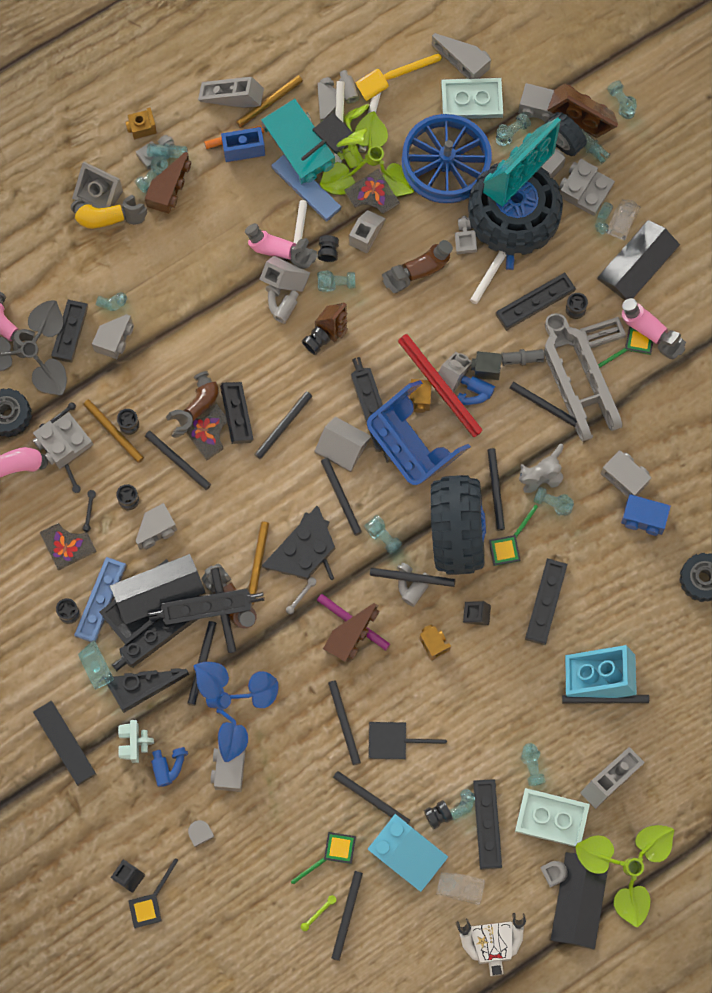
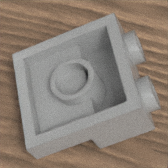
[559,159,615,216]
[33,412,94,469]

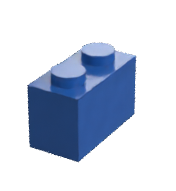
[221,127,265,162]
[621,494,671,536]

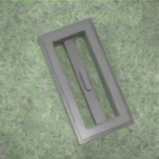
[580,317,626,348]

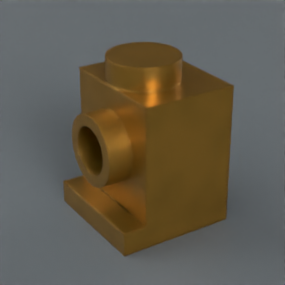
[125,107,157,140]
[410,379,431,413]
[419,624,451,661]

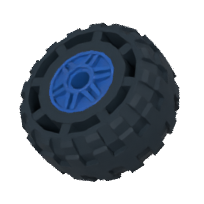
[468,163,563,256]
[431,475,486,575]

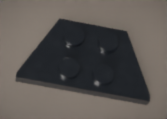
[262,506,336,580]

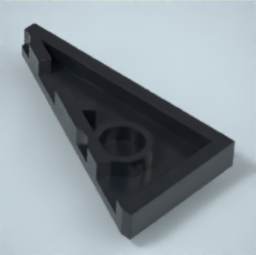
[103,668,190,713]

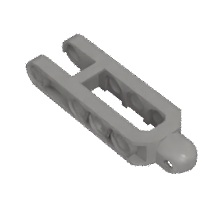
[544,313,622,442]

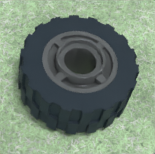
[0,388,32,437]
[679,553,712,602]

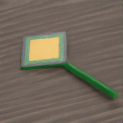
[598,326,653,368]
[489,505,538,566]
[291,832,356,884]

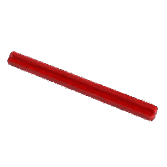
[398,334,483,437]

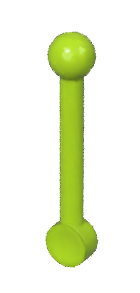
[301,895,336,931]

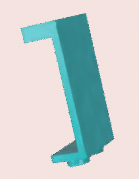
[261,99,335,185]

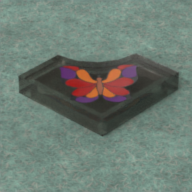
[344,168,400,214]
[186,403,227,461]
[40,523,97,571]

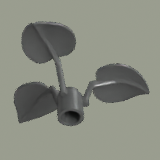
[0,300,67,395]

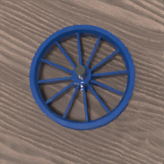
[402,114,492,203]

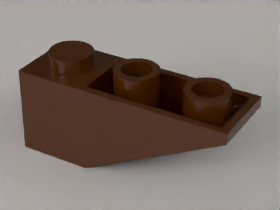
[145,152,191,214]
[315,303,348,342]
[323,603,379,662]

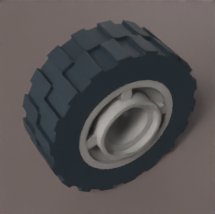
[545,112,587,157]

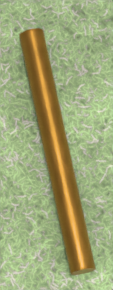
[236,75,303,128]
[83,399,144,463]
[248,521,269,605]

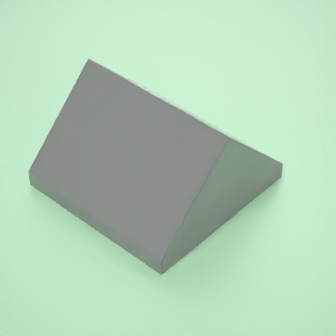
[72,162,123,208]
[314,417,371,472]

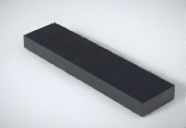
[495,272,576,331]
[525,558,568,645]
[33,700,96,786]
[473,779,502,870]

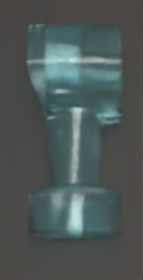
[607,80,637,119]
[496,113,531,146]
[134,157,168,193]
[317,270,356,292]
[533,487,574,516]
[364,515,402,555]
[520,743,546,786]

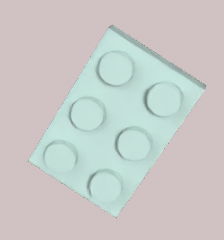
[441,78,503,119]
[515,788,590,847]

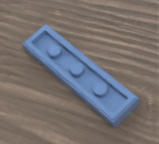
[271,155,341,222]
[74,557,127,644]

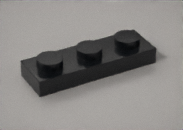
[51,299,88,363]
[220,382,254,444]

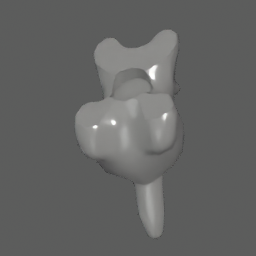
[519,444,563,493]

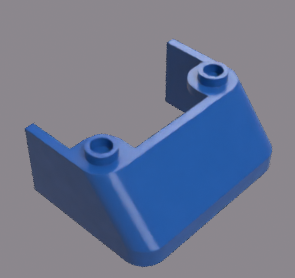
[367,380,471,485]

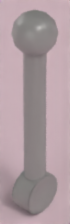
[286,577,316,614]

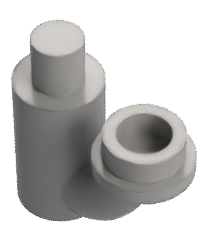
[320,70,359,104]
[265,284,299,324]
[397,563,429,607]

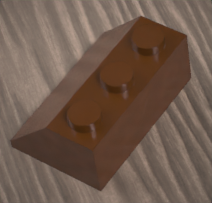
[547,84,618,138]

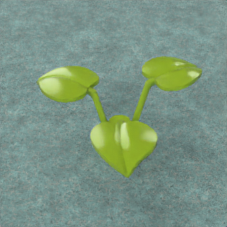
[336,104,370,169]
[320,111,414,197]
[575,825,674,927]

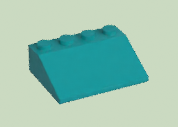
[483,117,561,207]

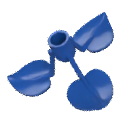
[194,662,279,762]

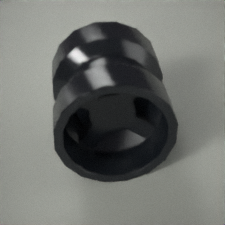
[318,235,339,262]
[566,293,588,319]
[302,326,331,355]
[117,409,140,435]
[116,484,139,510]
[56,598,80,624]
[423,800,453,830]

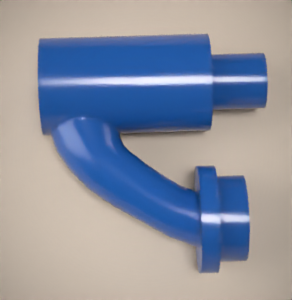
[457,376,496,405]
[151,747,188,787]

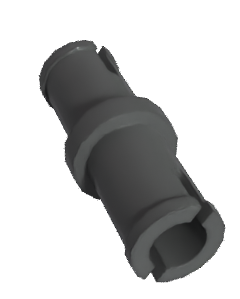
[501,349,544,366]

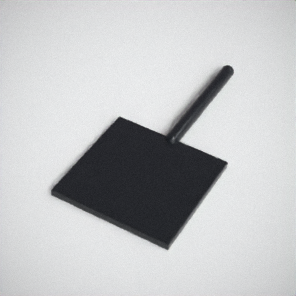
[301,113,353,161]
[368,722,447,760]

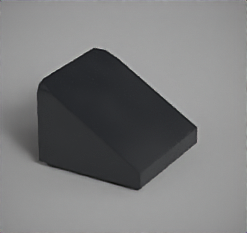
[463,601,491,625]
[110,859,145,893]

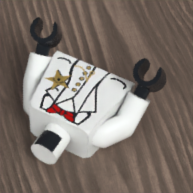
[456,913,526,976]

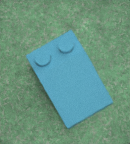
[565,645,637,698]
[368,814,448,892]

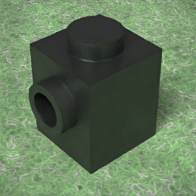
[471,351,502,380]

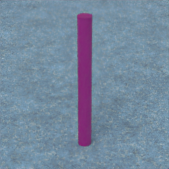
[317,594,390,651]

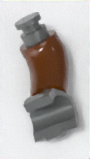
[382,240,453,293]
[166,371,219,438]
[201,564,257,629]

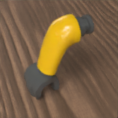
[71,195,147,229]

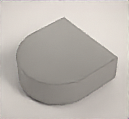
[188,820,214,847]
[540,861,568,888]

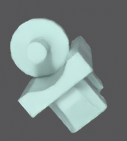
[119,720,154,763]

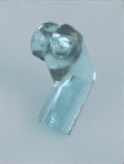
[594,202,613,234]
[96,292,127,311]
[450,789,475,820]

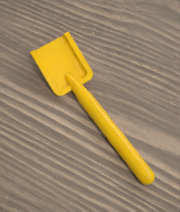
[355,54,442,101]

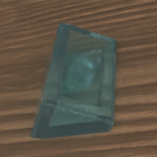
[78,640,114,690]

